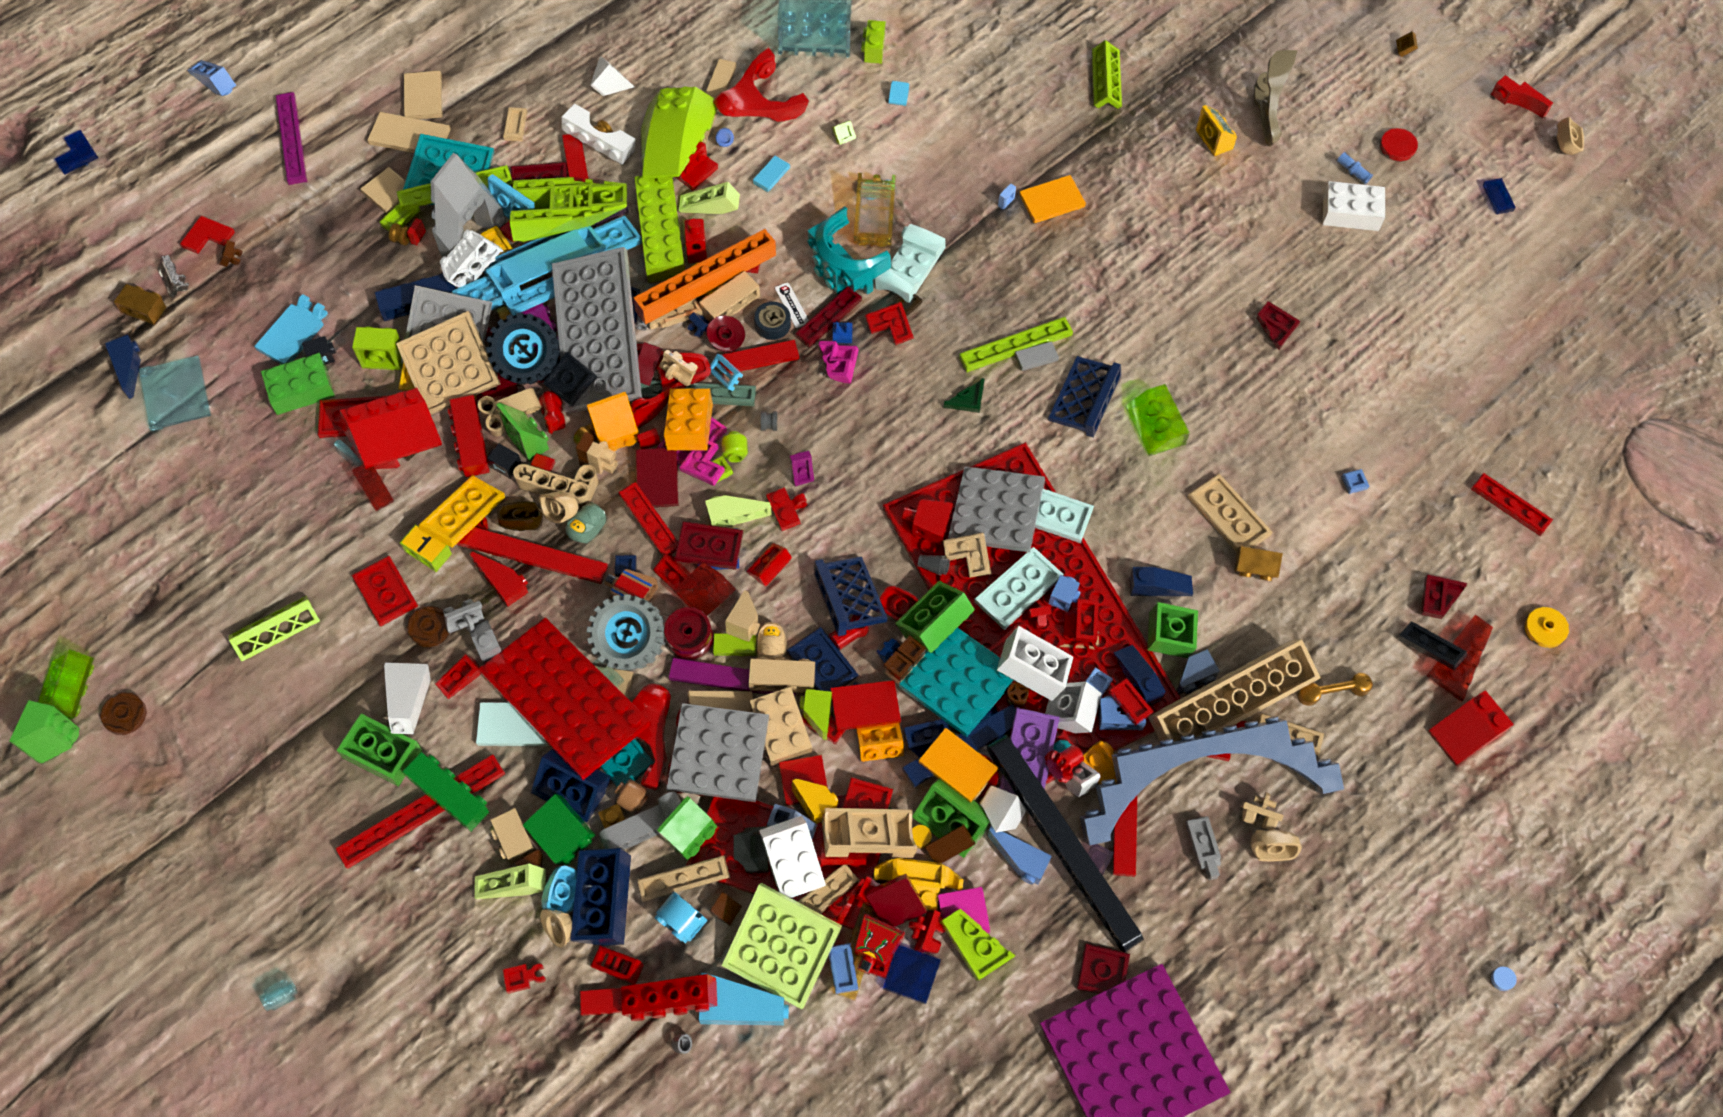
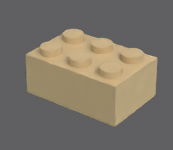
[750,687,812,767]

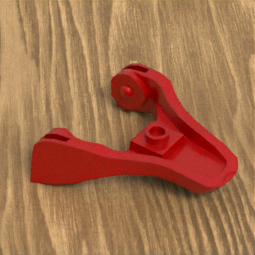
[713,47,809,122]
[630,344,711,429]
[632,683,671,791]

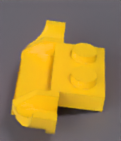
[873,858,964,910]

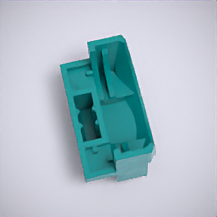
[807,206,891,295]

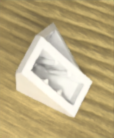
[590,56,634,96]
[980,786,1026,833]

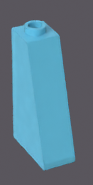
[699,973,789,1026]

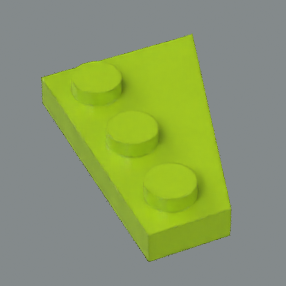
[940,909,1015,981]

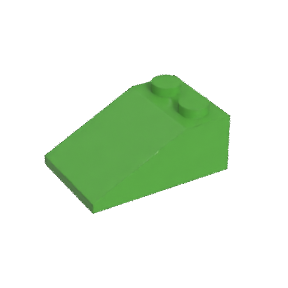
[496,402,549,462]

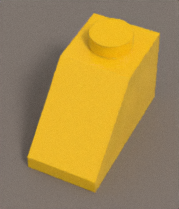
[792,779,839,824]

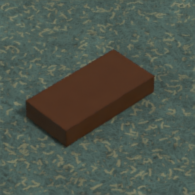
[925,824,975,864]

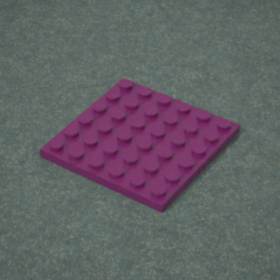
[1039,964,1231,1117]

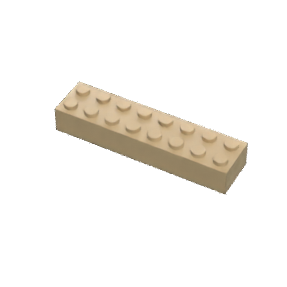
[1148,639,1321,742]

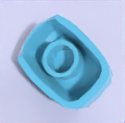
[541,866,577,913]

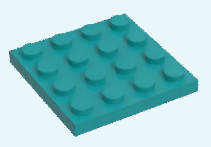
[403,134,494,205]
[899,627,1015,737]

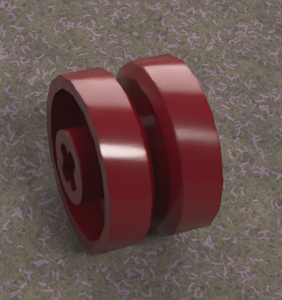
[664,607,713,660]

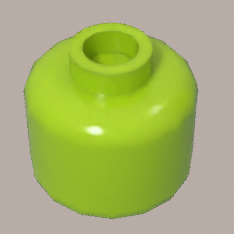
[721,431,748,463]

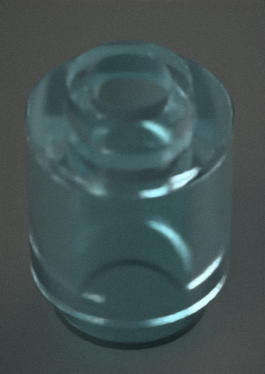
[259,979,298,1011]

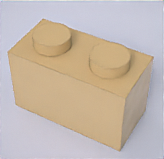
[490,808,535,865]

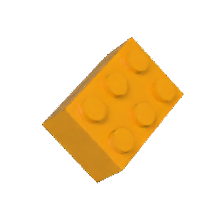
[664,389,713,450]

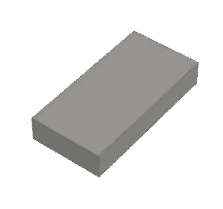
[1015,342,1059,371]

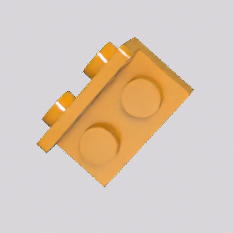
[856,723,904,762]
[1083,741,1117,785]

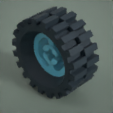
[486,313,560,385]

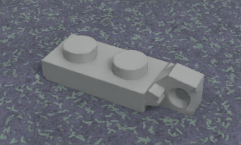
[1185,816,1221,880]

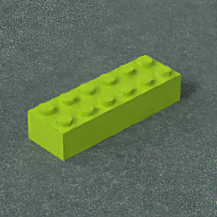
[635,176,685,283]

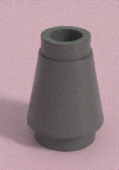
[918,555,950,576]

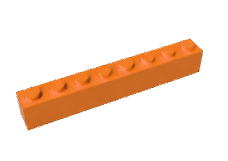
[633,229,776,325]

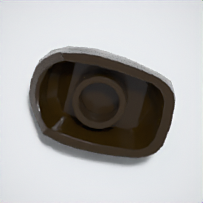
[497,501,543,531]

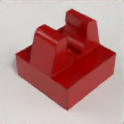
[1027,606,1052,628]

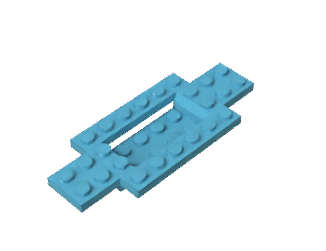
[452,215,643,316]

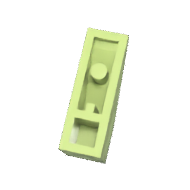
[679,182,740,214]
[705,495,772,527]
[475,864,546,899]

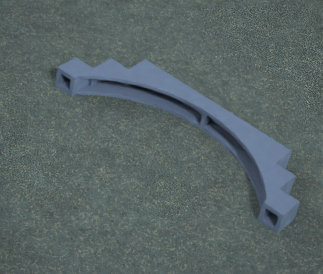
[1080,716,1344,845]

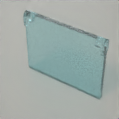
[139,356,211,431]

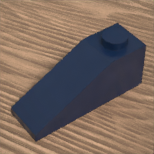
[105,335,141,399]
[1129,567,1193,596]
[1113,645,1166,706]

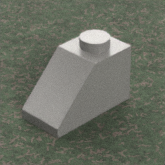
[470,620,502,664]

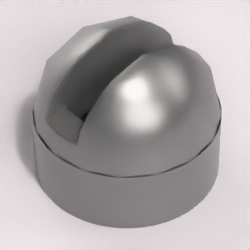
[671,1034,692,1054]

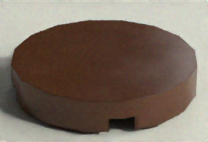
[407,606,449,647]
[100,692,147,735]

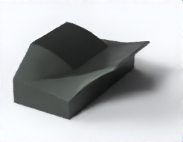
[734,826,769,873]

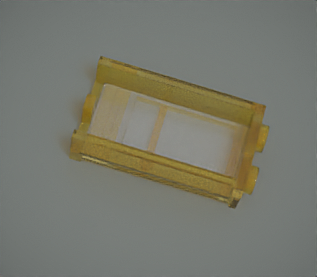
[854,173,896,247]

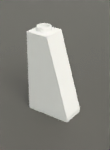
[384,663,431,734]

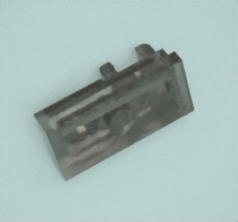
[158,255,189,297]

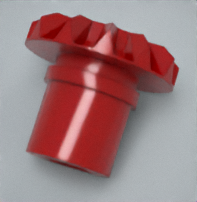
[1044,745,1084,783]

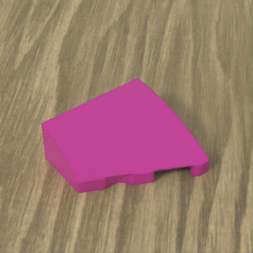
[819,341,859,384]
[938,887,990,934]

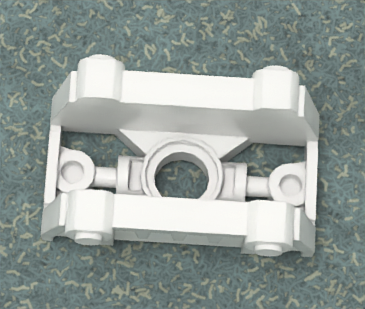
[440,229,503,288]

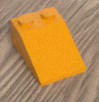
[587,392,639,451]

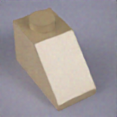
[725,590,760,642]

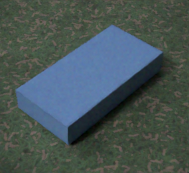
[829,943,858,994]

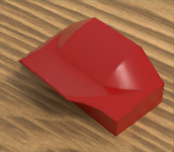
[1064,599,1099,643]

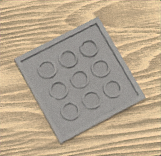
[400,285,493,363]
[948,467,1045,552]
[667,703,769,802]

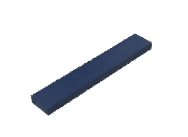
[902,705,1016,787]

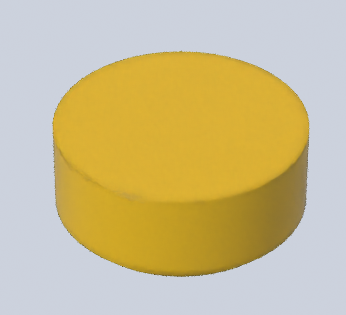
[912,825,932,849]

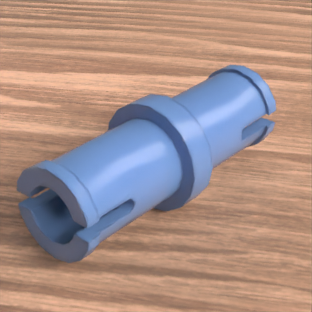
[1337,152,1373,184]

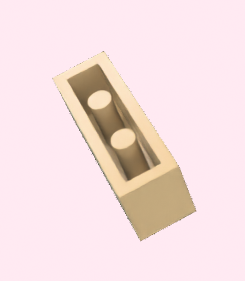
[699,271,760,322]
[749,657,815,693]

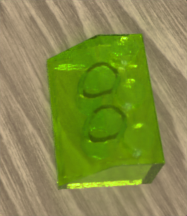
[1126,384,1190,456]
[37,649,94,720]

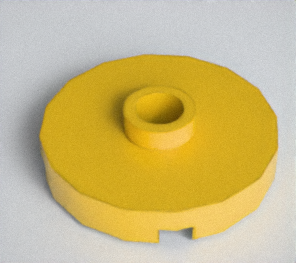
[1525,607,1569,648]

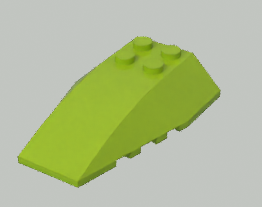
[641,86,717,179]

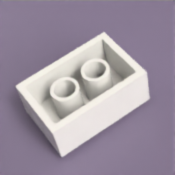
[1323,181,1385,231]
[997,626,1073,701]
[759,816,826,898]

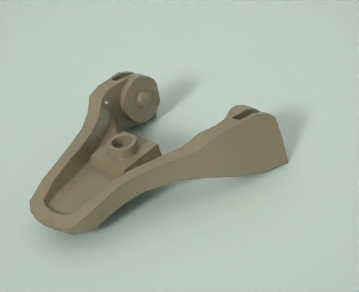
[1254,50,1297,147]

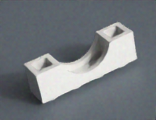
[561,104,636,164]

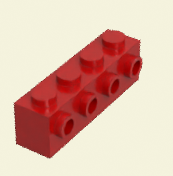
[448,395,490,478]
[621,974,717,1021]

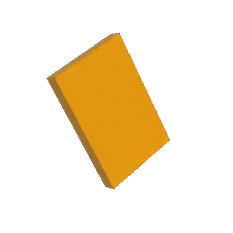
[1019,175,1086,224]
[918,728,998,803]

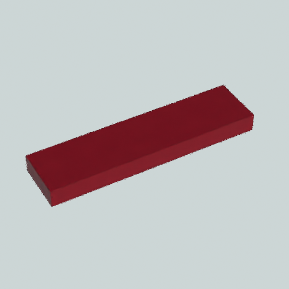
[795,287,862,348]

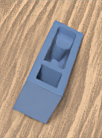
[187,60,236,96]
[988,826,1052,885]

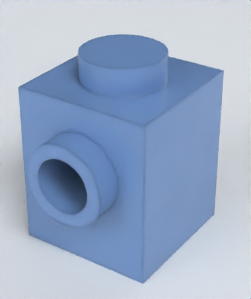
[1049,575,1081,612]

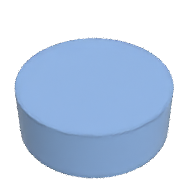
[1491,967,1517,991]

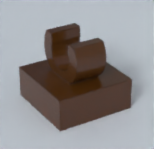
[219,240,243,267]

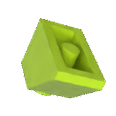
[800,689,832,740]

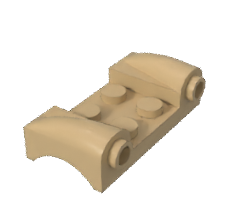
[822,808,917,858]

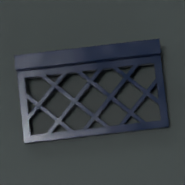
[1048,356,1121,438]
[814,556,887,636]

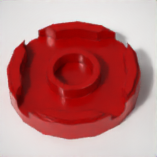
[1380,128,1418,161]

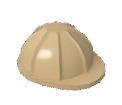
[540,909,572,948]

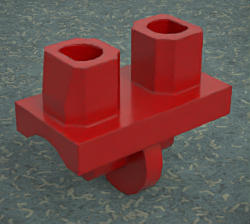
[908,910,945,954]

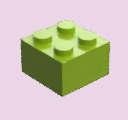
[352,326,403,370]

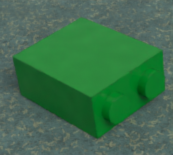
[523,794,595,866]

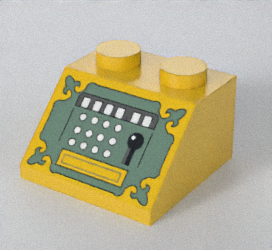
[1196,105,1237,156]

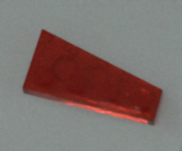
[1426,614,1493,702]

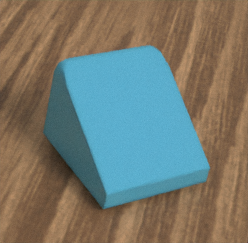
[889,81,909,106]

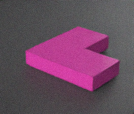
[679,441,725,486]

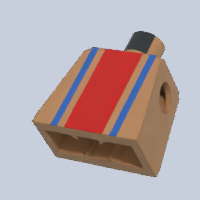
[604,569,658,601]

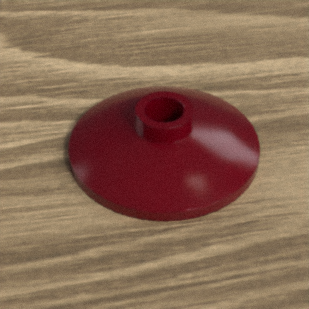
[706,315,745,352]

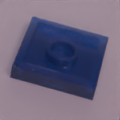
[883,945,941,1005]

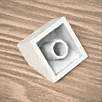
[1045,682,1102,733]

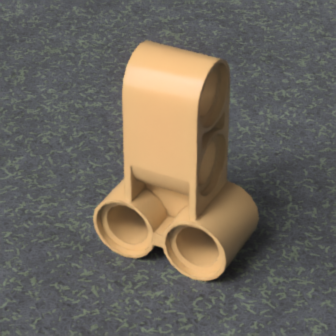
[478,388,541,437]

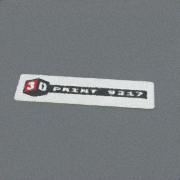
[775,282,809,328]

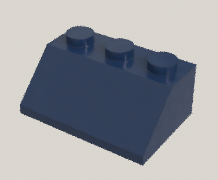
[531,749,611,822]

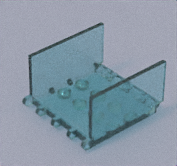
[777,0,853,58]

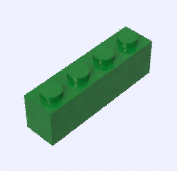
[402,752,489,832]

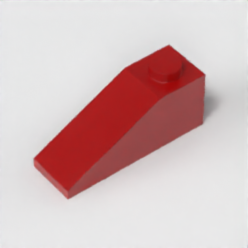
[470,552,528,607]

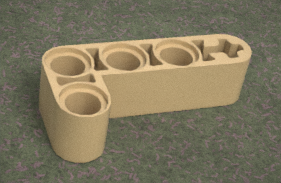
[513,464,599,507]

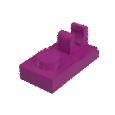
[790,450,814,487]

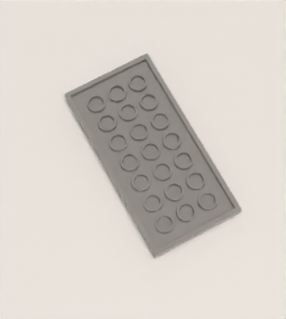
[552,247,642,414]

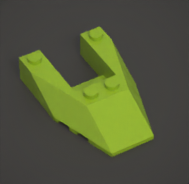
[510,177,627,242]

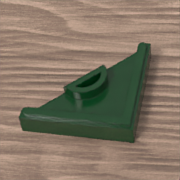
[943,378,985,413]

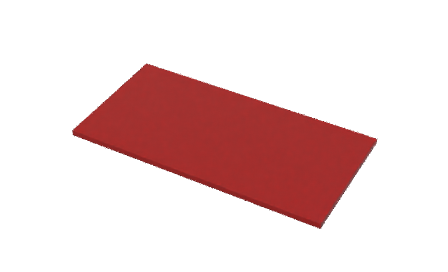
[883,442,1181,784]

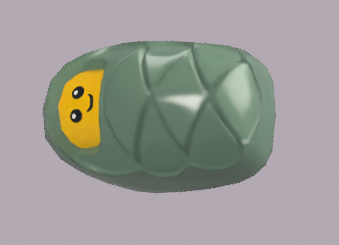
[565,502,606,544]

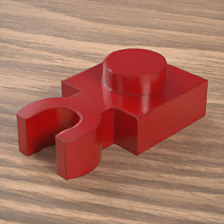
[503,964,546,994]

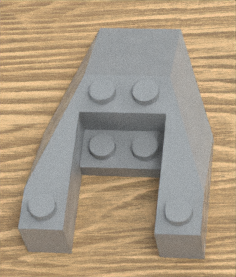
[431,153,506,258]

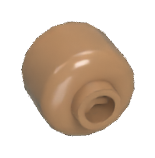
[614,780,648,812]

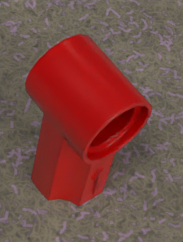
[829,615,869,650]

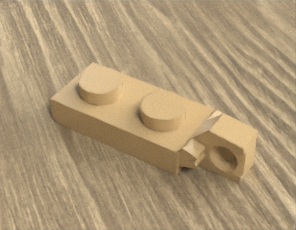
[648,298,702,330]

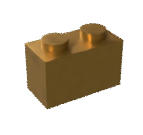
[114,284,166,325]
[1234,546,1283,581]

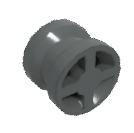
[761,411,778,431]

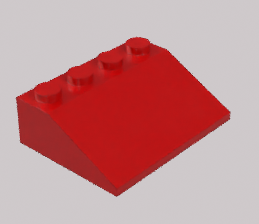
[340,388,442,469]

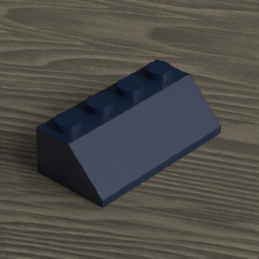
[571,848,631,946]

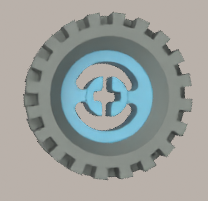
[587,594,666,671]

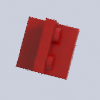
[675,142,718,191]

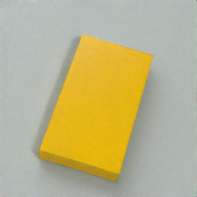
[419,475,505,548]

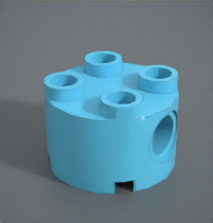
[655,891,708,944]

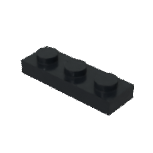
[1399,621,1467,671]

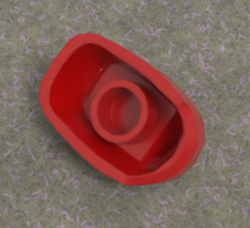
[880,586,919,621]

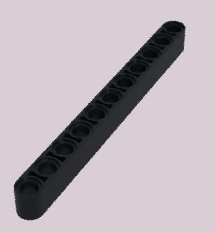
[987,735,1144,953]

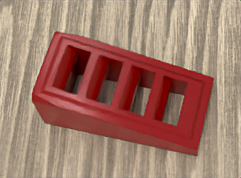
[590,945,644,985]

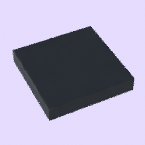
[543,352,597,407]

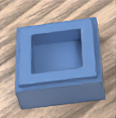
[1341,469,1369,494]

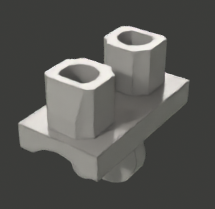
[443,599,484,634]

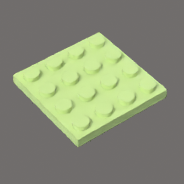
[722,883,842,1009]

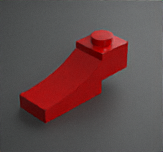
[1491,75,1553,118]

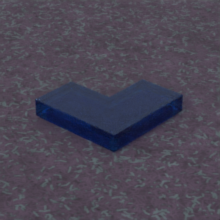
[55,130,99,175]

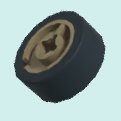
[754,301,791,340]

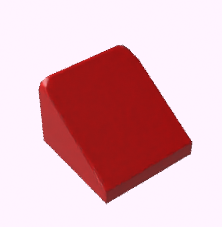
[855,876,880,907]

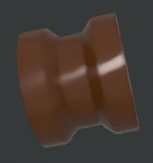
[1006,682,1029,708]

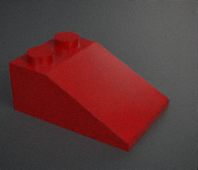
[1428,690,1514,765]

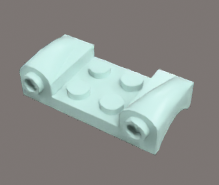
[875,224,945,303]

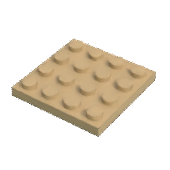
[396,311,501,415]

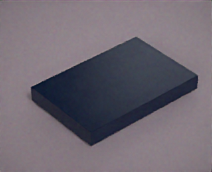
[787,627,858,692]

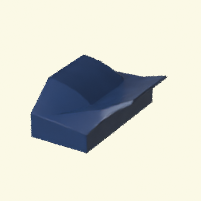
[904,719,949,758]

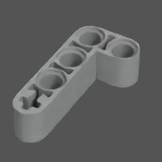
[599,792,681,850]

